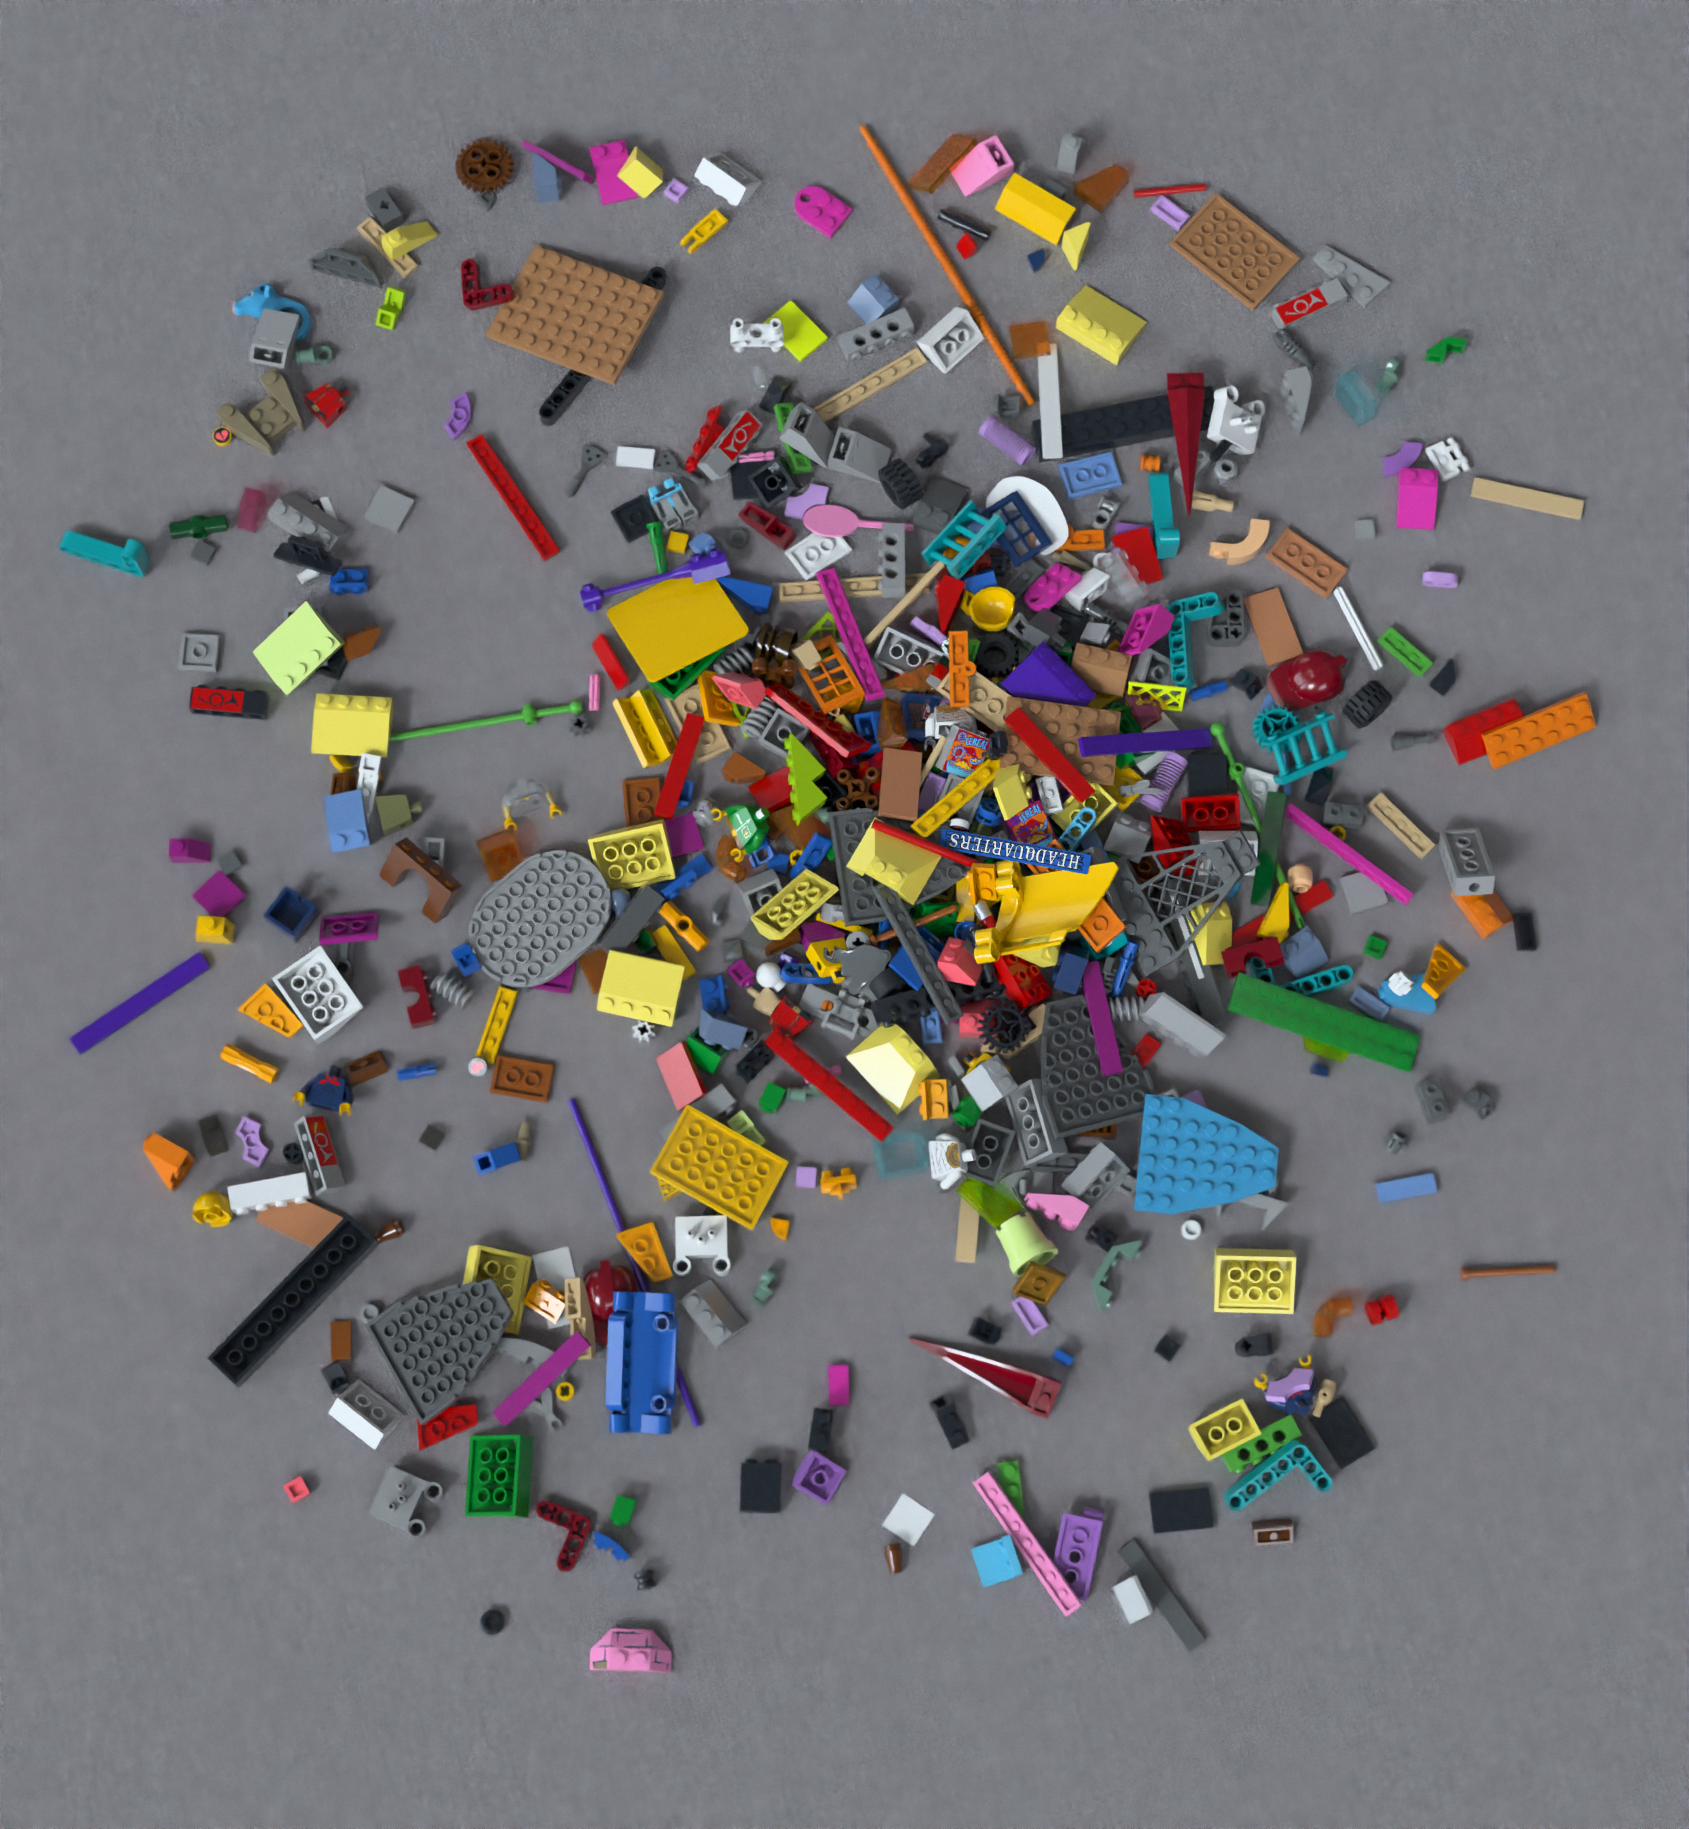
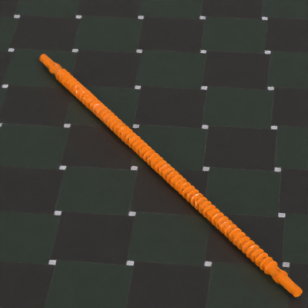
[859,125,1035,406]

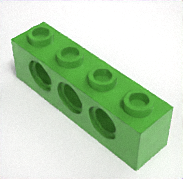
[1220,1415,1302,1474]

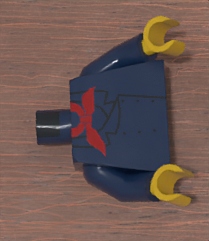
[292,1065,354,1116]
[1254,1354,1317,1415]

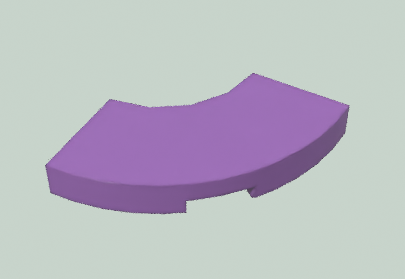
[444,392,472,441]
[1382,442,1422,477]

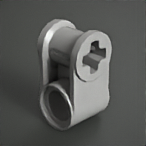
[1092,495,1121,532]

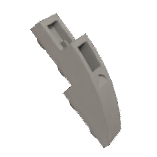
[494,1338,568,1379]

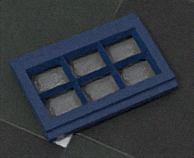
[980,491,1053,568]

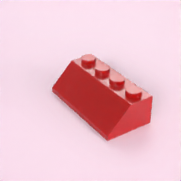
[1443,698,1523,766]

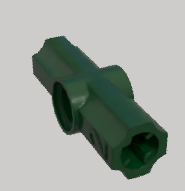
[169,514,228,540]

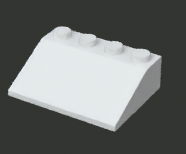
[272,946,364,1045]

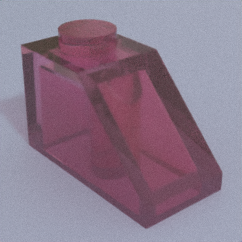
[237,487,267,533]
[1125,694,1162,731]

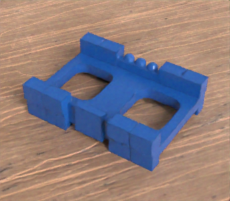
[749,833,778,868]

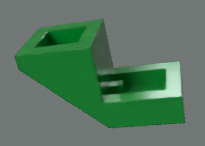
[1424,336,1467,364]

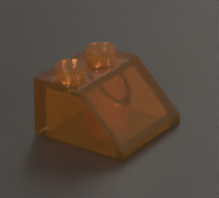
[476,828,524,882]

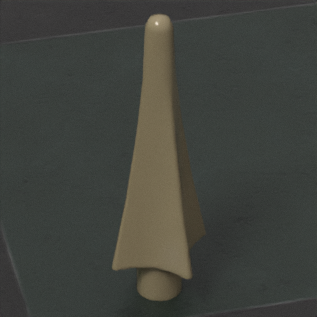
[1052,549,1093,571]

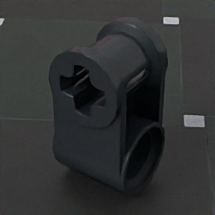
[1235,1333,1275,1358]

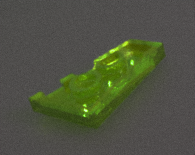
[955,1177,1023,1230]

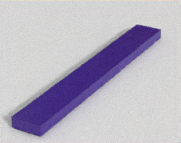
[1078,728,1213,757]
[69,952,211,1055]

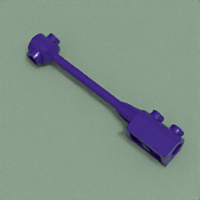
[580,548,730,612]

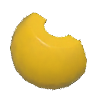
[969,587,1015,631]

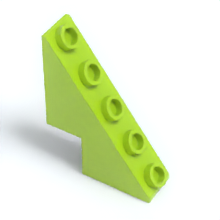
[784,733,827,826]

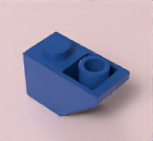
[473,1142,522,1175]

